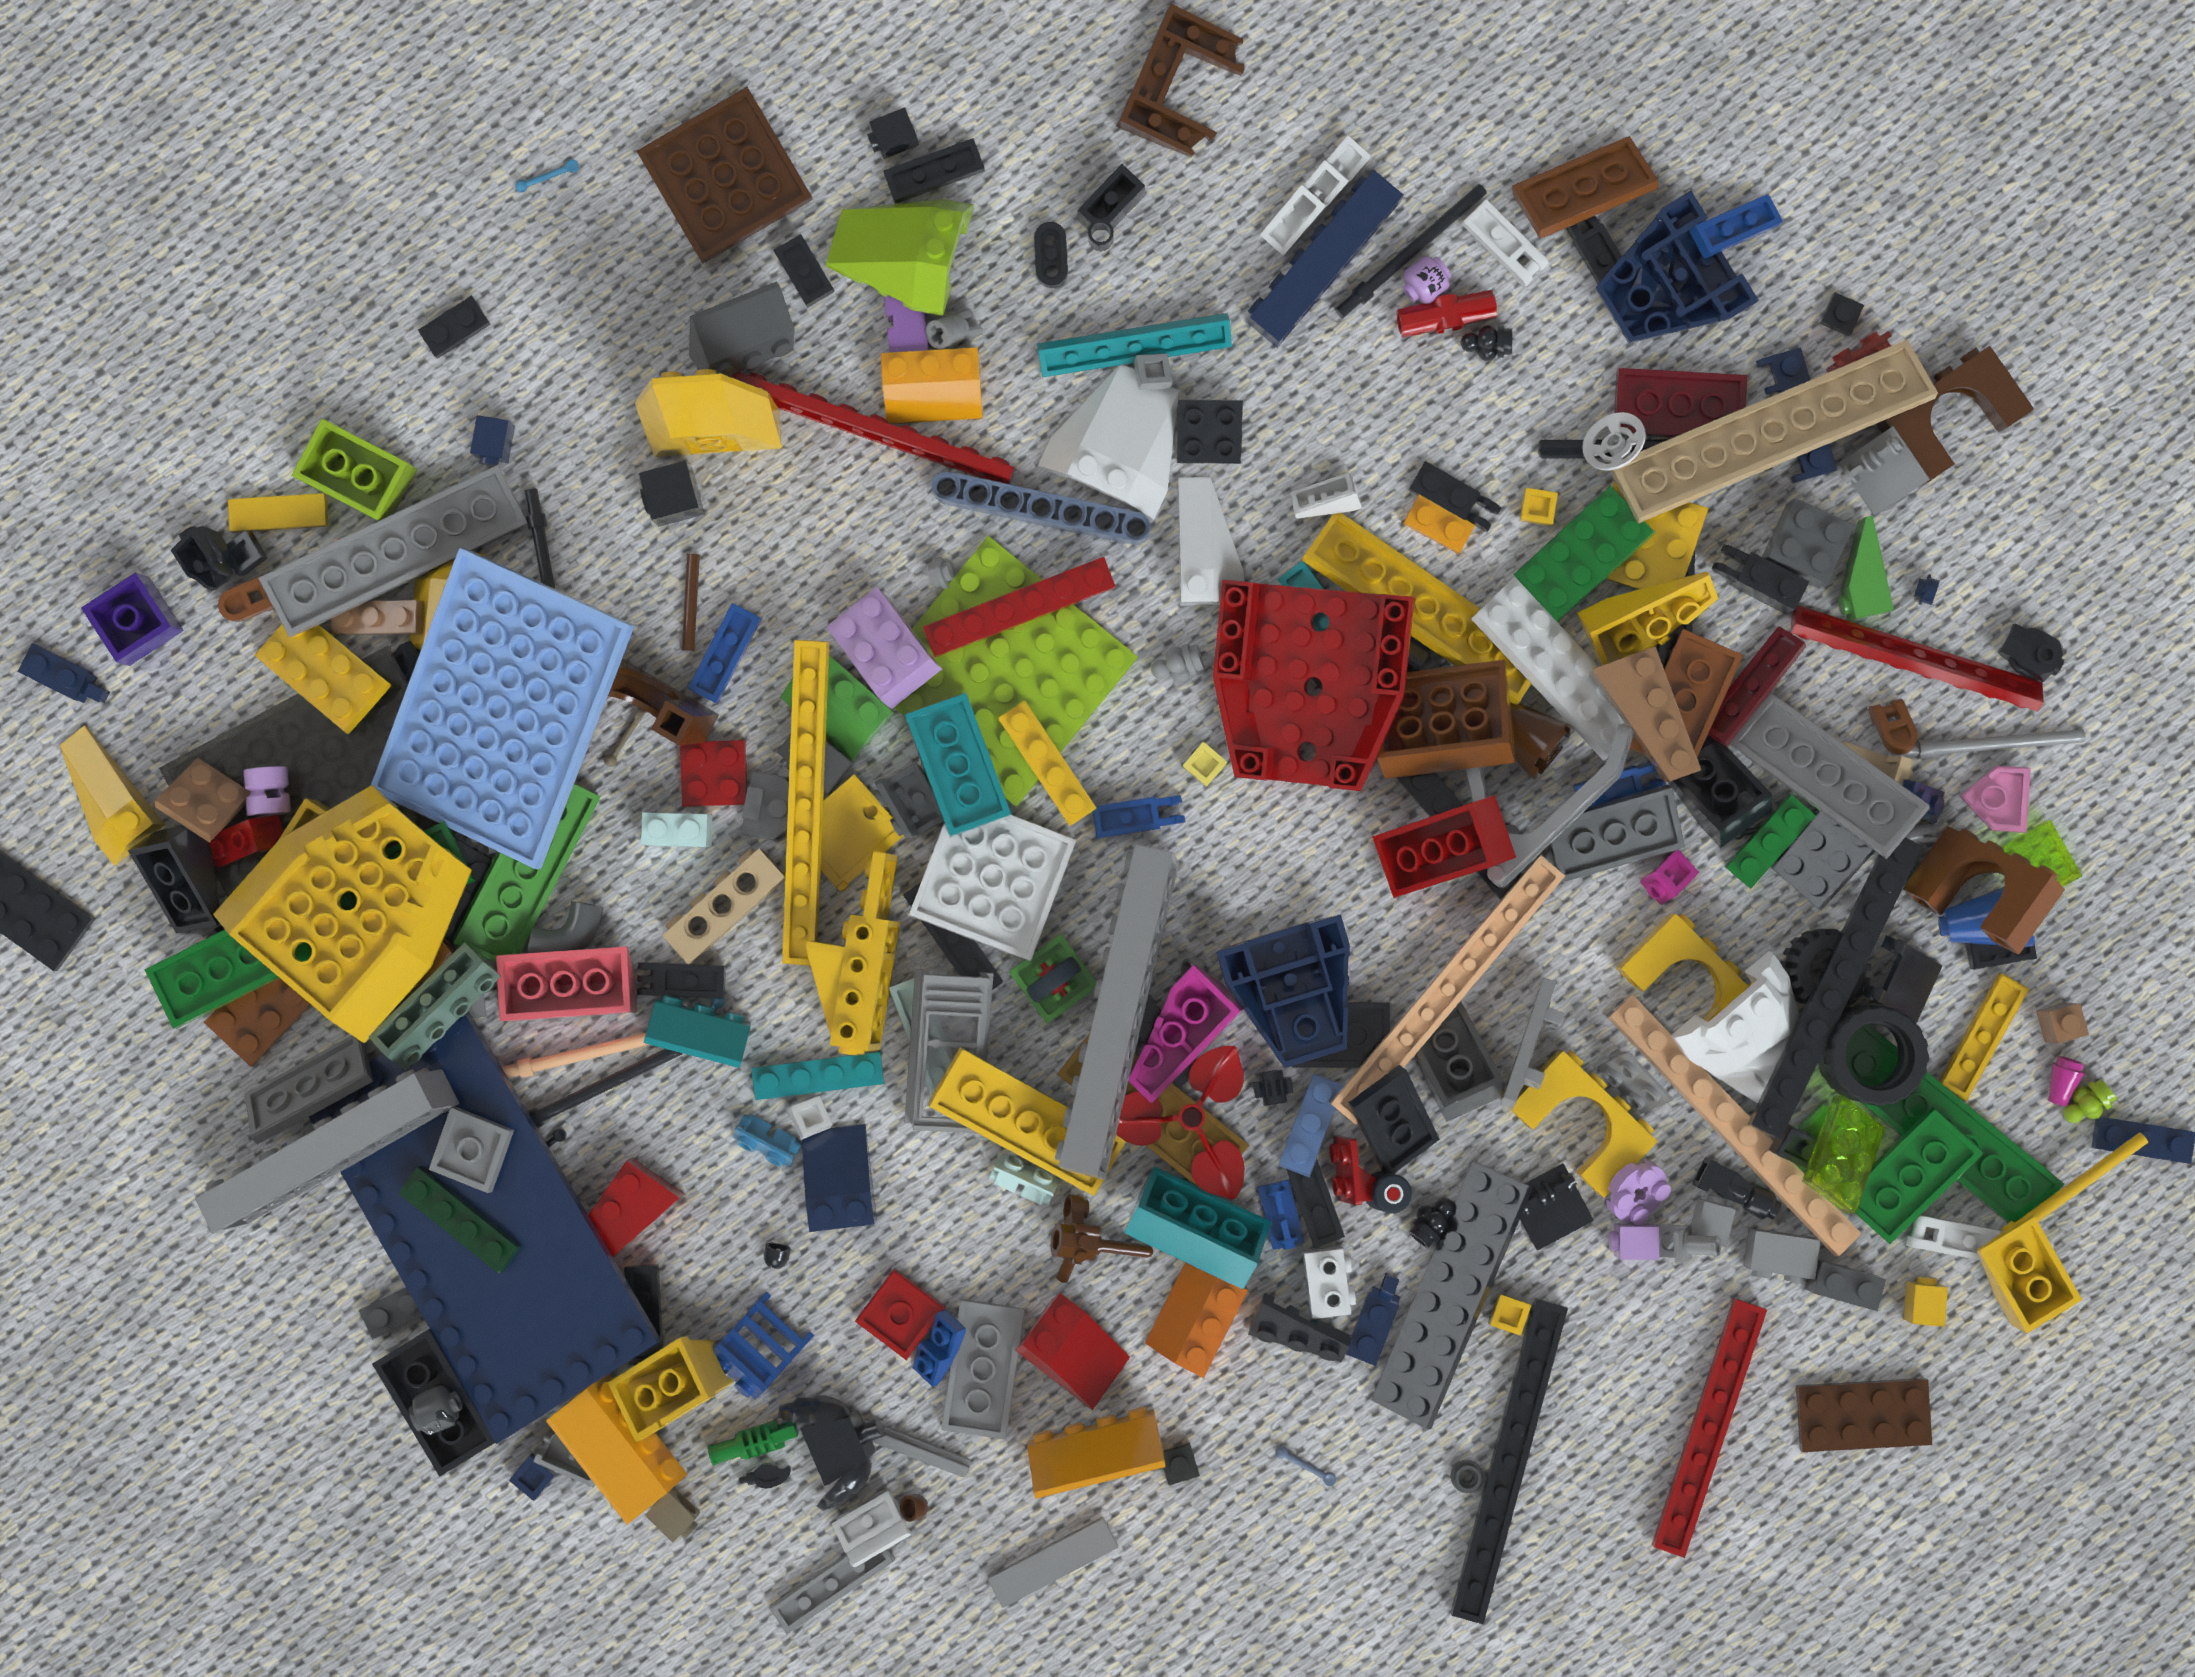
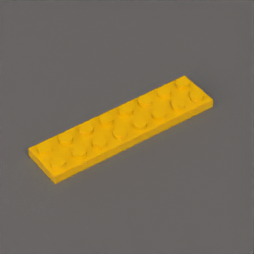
[1301,513,1531,705]

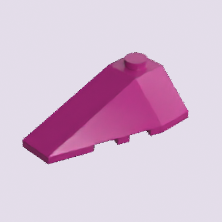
[1129,964,1243,1103]

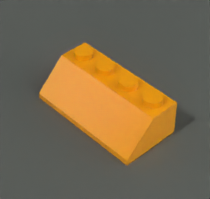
[546,1374,688,1525]

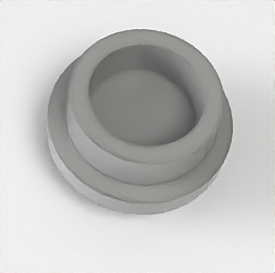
[928,557,955,589]

